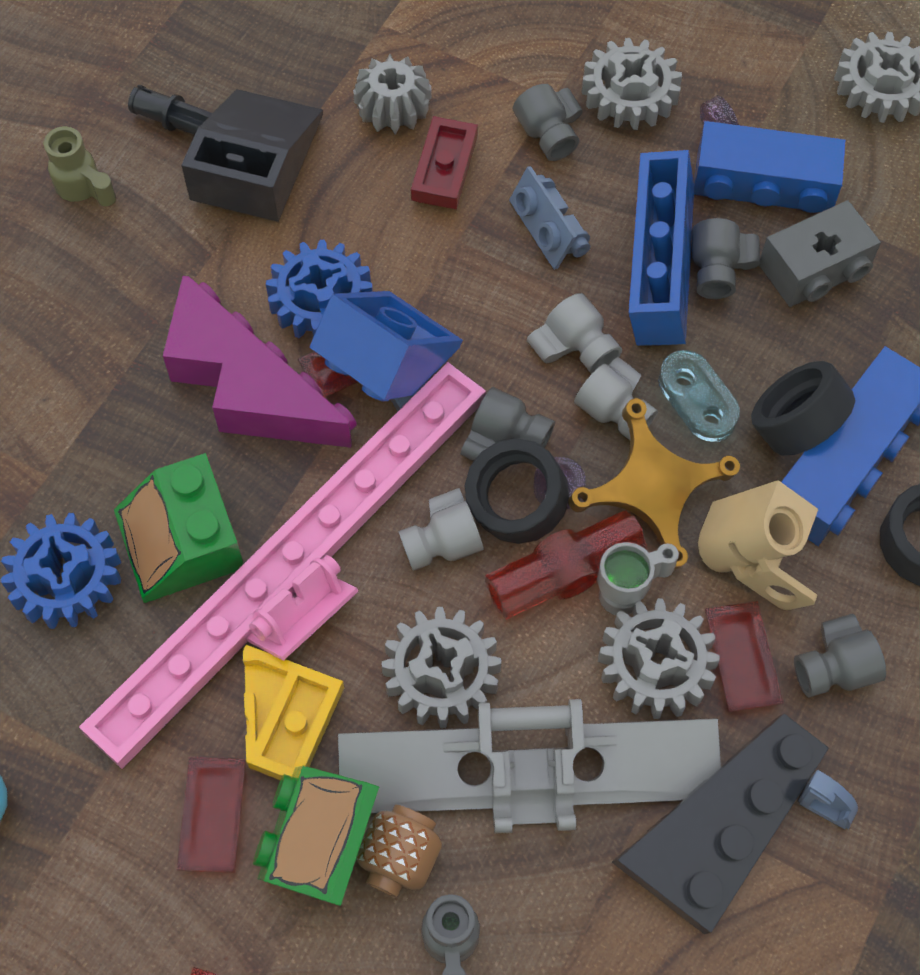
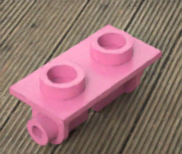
[246,555,358,661]

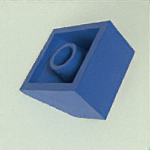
[309,291,463,401]

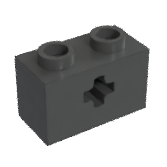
[759,200,881,307]

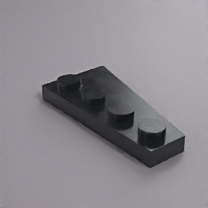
[612,714,829,934]

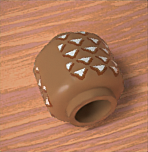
[356,804,442,898]

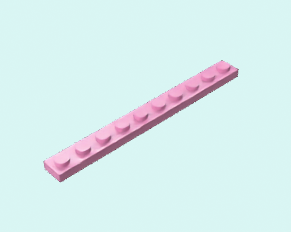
[79,362,486,769]

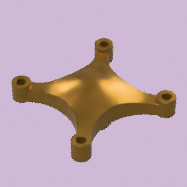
[568,398,740,570]

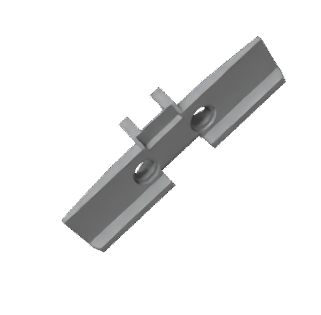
[338,699,721,833]

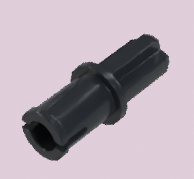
[128,84,212,135]

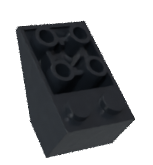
[181,89,323,222]

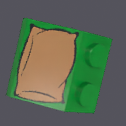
[114,453,244,603]
[253,766,379,906]

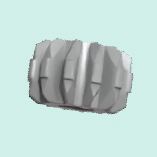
[353,54,432,135]

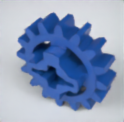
[266,240,373,338]
[1,513,121,629]

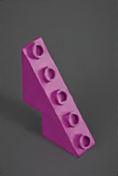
[163,276,357,448]

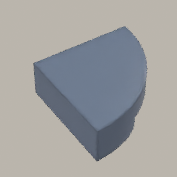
[798,770,858,829]

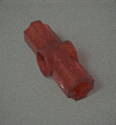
[485,510,648,620]

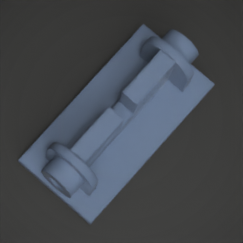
[509,166,591,270]

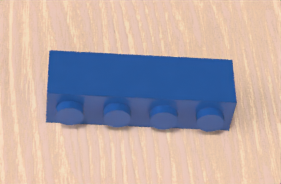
[629,150,694,346]
[782,346,920,547]

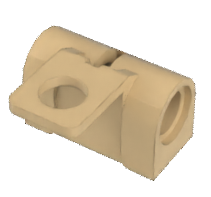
[698,480,818,610]

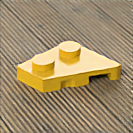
[243,645,344,780]

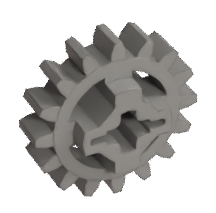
[834,32,920,123]
[581,38,682,130]
[598,598,720,719]
[382,607,501,728]

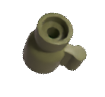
[43,126,116,206]

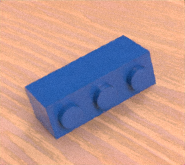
[694,121,846,213]

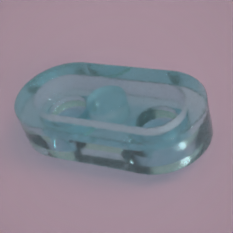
[658,350,740,442]

